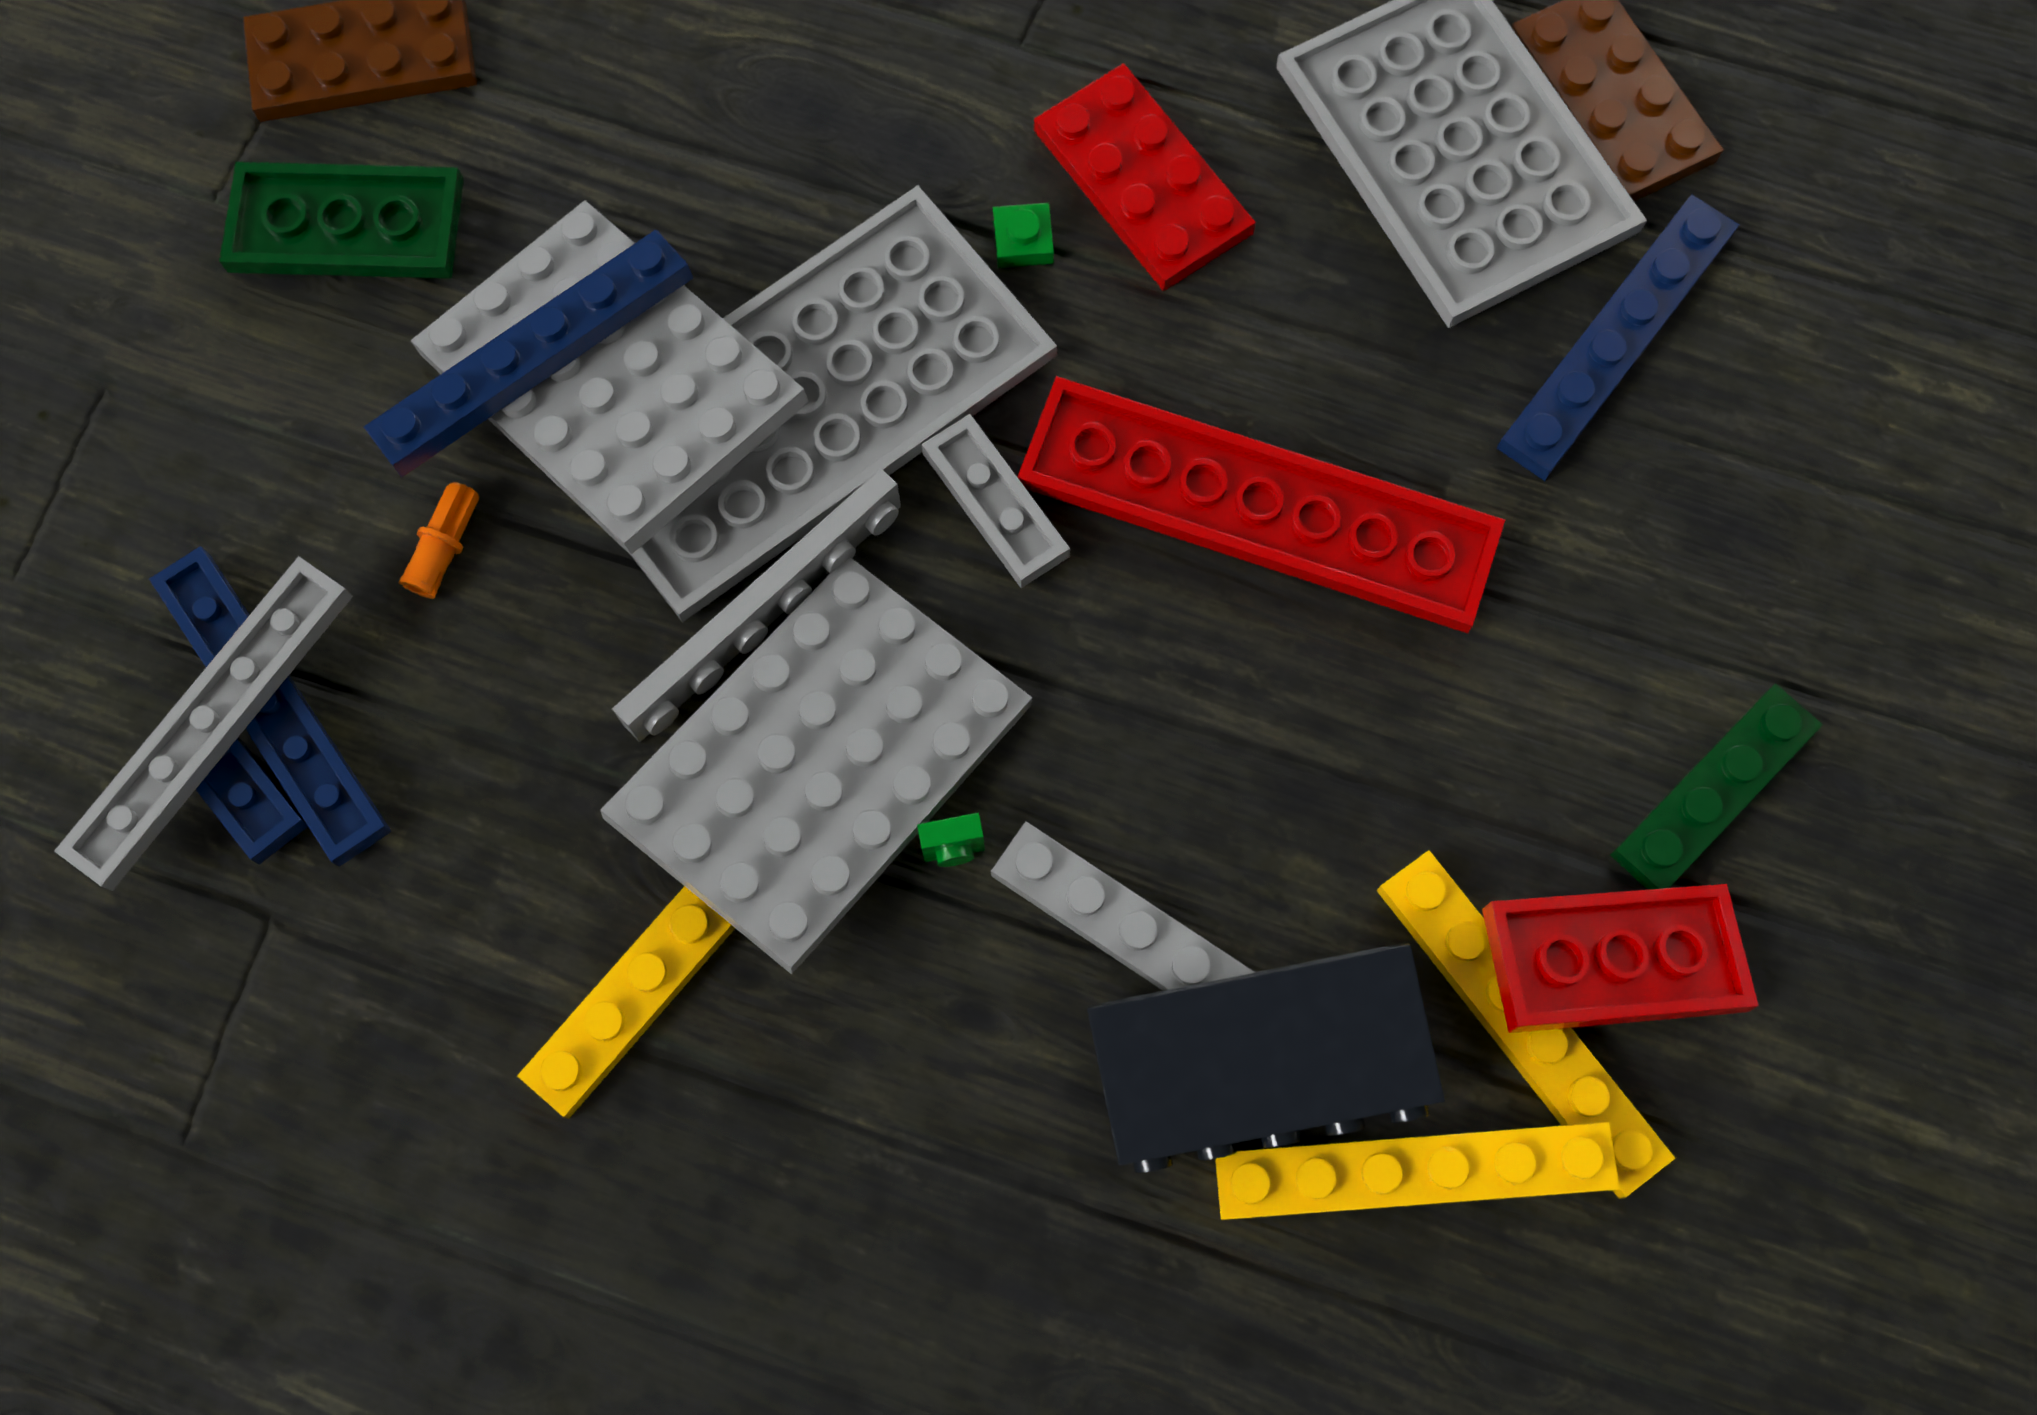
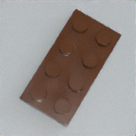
[243,0,477,122]
[1511,0,1723,202]

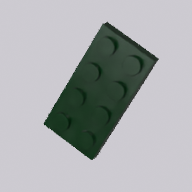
[219,162,464,279]

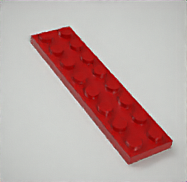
[1017,376,1505,634]

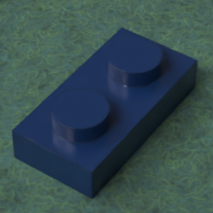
[195,737,308,865]

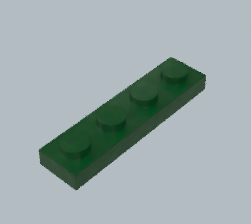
[1610,683,1823,890]

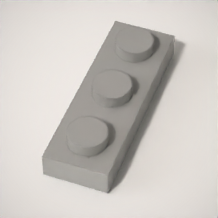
[921,414,1070,588]

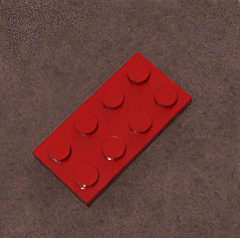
[1034,63,1256,292]
[1482,884,1759,1033]

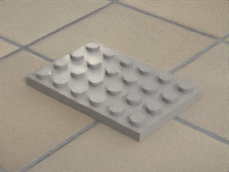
[1276,0,1647,328]
[411,200,809,555]
[600,557,1032,974]

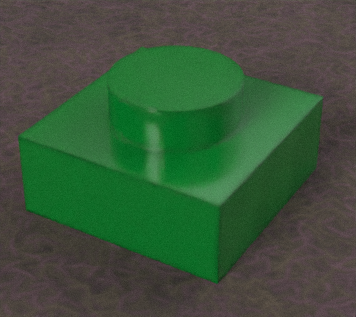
[993,203,1054,268]
[917,812,985,867]

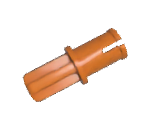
[399,482,479,599]

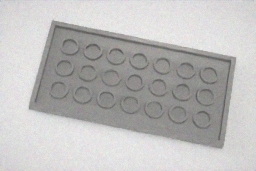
[631,185,1057,622]

